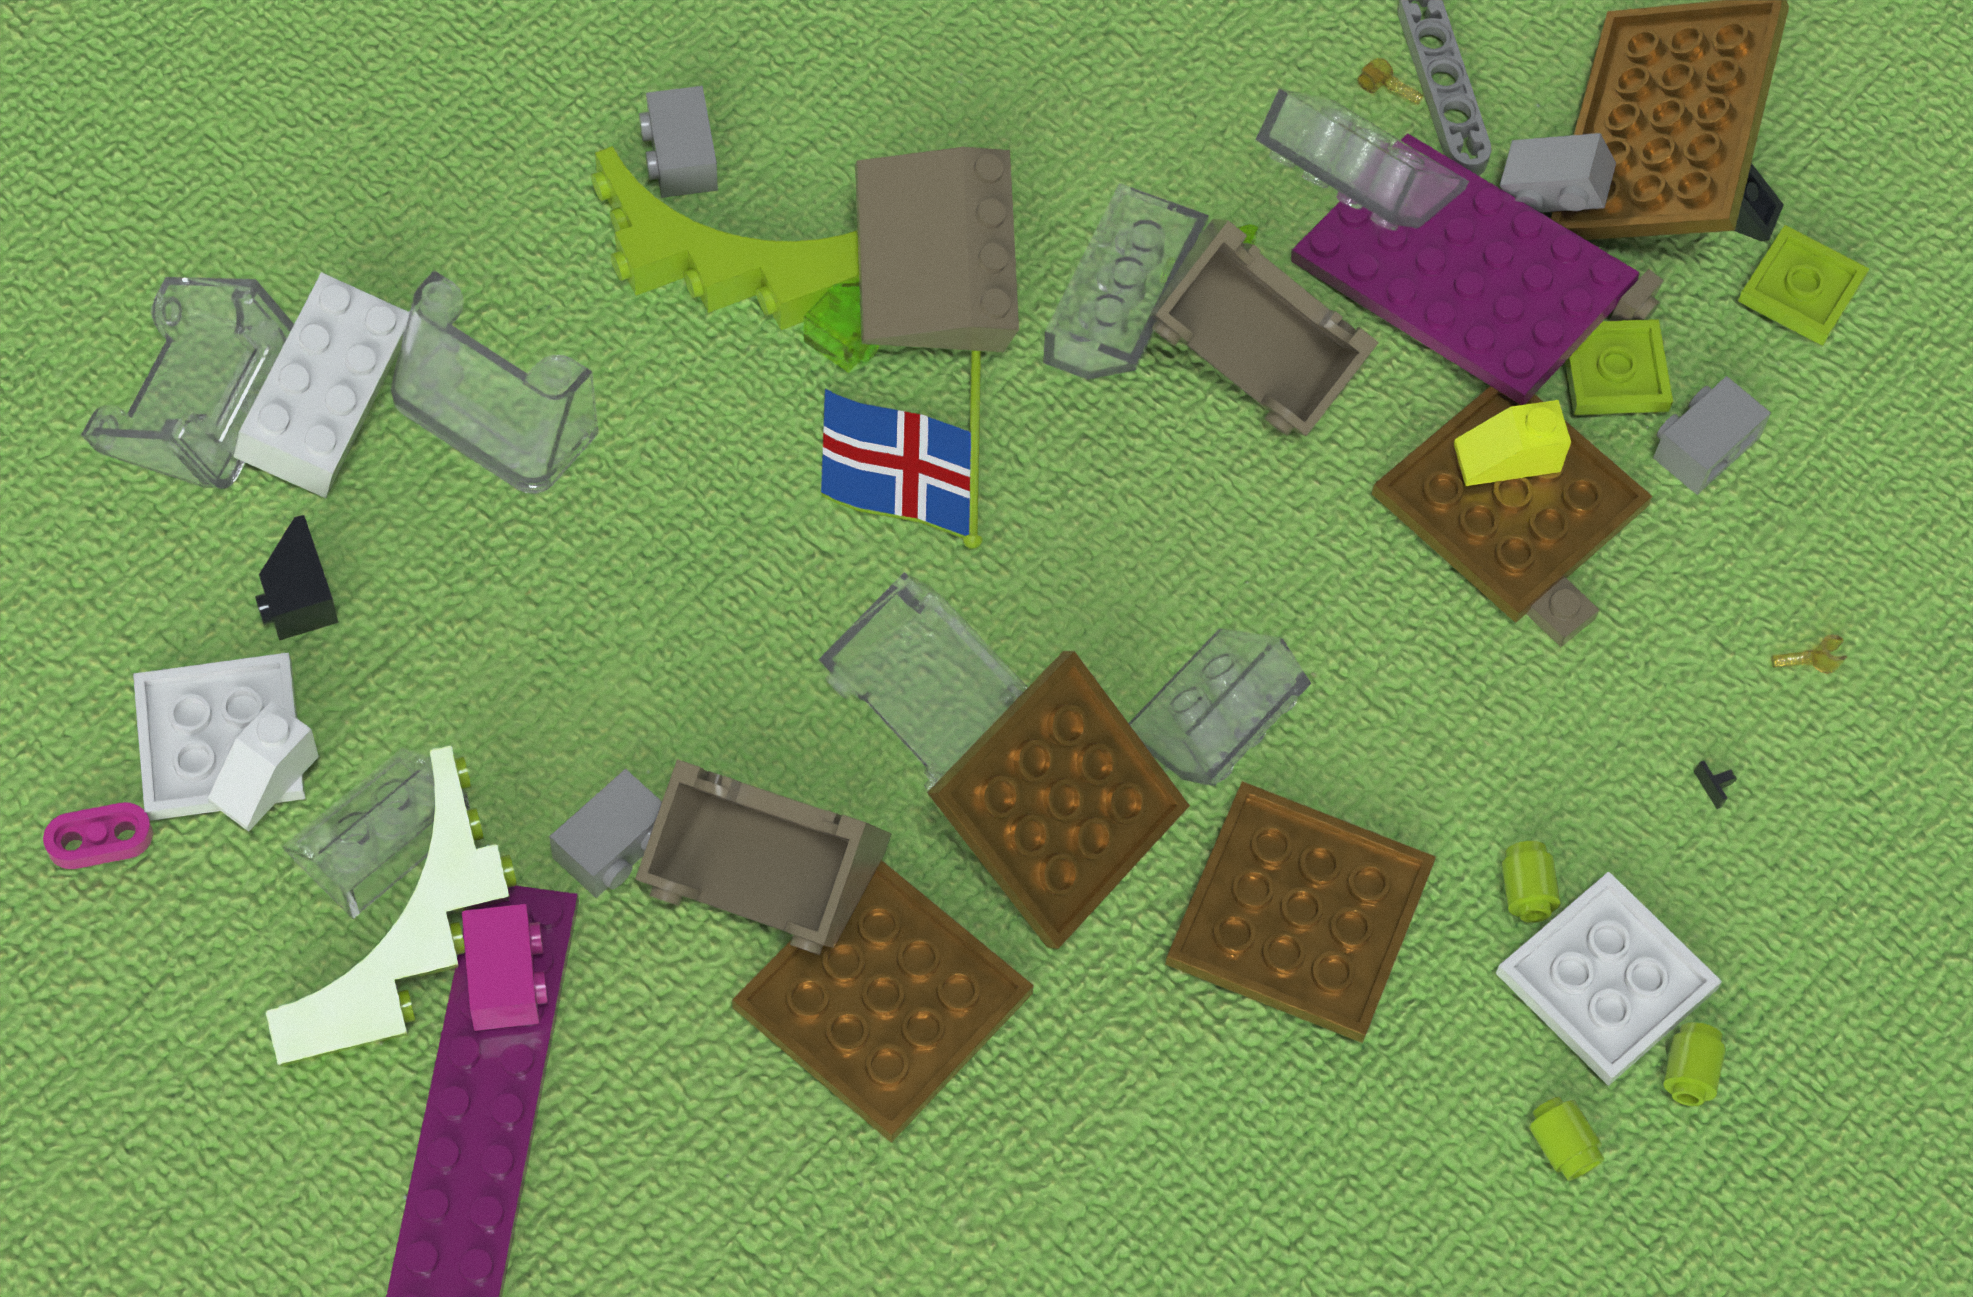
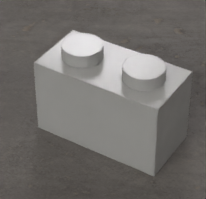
[639,86,718,198]
[1500,133,1616,213]
[1653,376,1771,495]
[549,769,662,898]

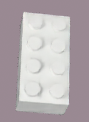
[234,272,412,498]

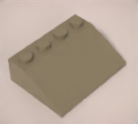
[855,147,1019,352]

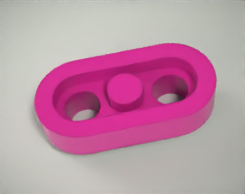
[43,802,153,869]

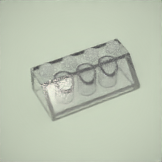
[1255,88,1469,231]
[1043,183,1209,380]

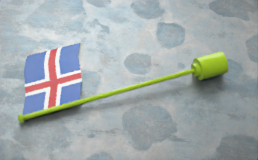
[821,350,983,549]

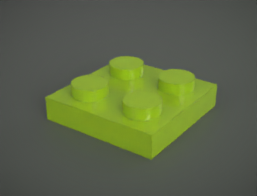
[1738,225,1869,346]
[1565,319,1673,415]

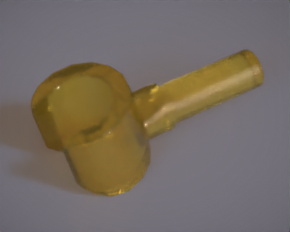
[1357,58,1424,105]
[1771,634,1847,674]

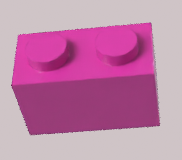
[462,904,548,1031]

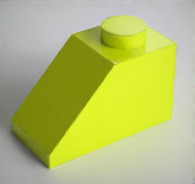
[1453,400,1571,486]

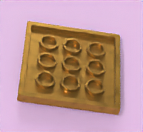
[1372,386,1653,623]
[927,651,1190,949]
[1165,781,1436,1043]
[732,860,1034,1143]

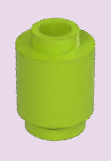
[1502,841,1561,922]
[1663,1022,1726,1106]
[1529,1096,1605,1181]

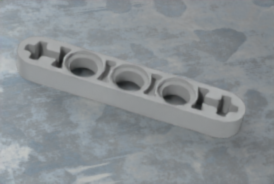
[1397,0,1492,176]

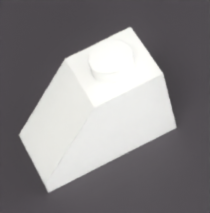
[208,700,319,832]

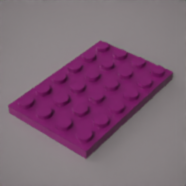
[1291,133,1639,405]

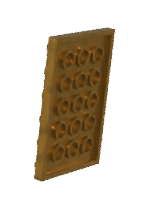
[1551,0,1789,240]

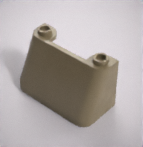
[1150,219,1379,436]
[635,759,892,955]

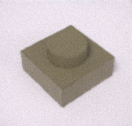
[1609,269,1664,321]
[1526,577,1599,647]

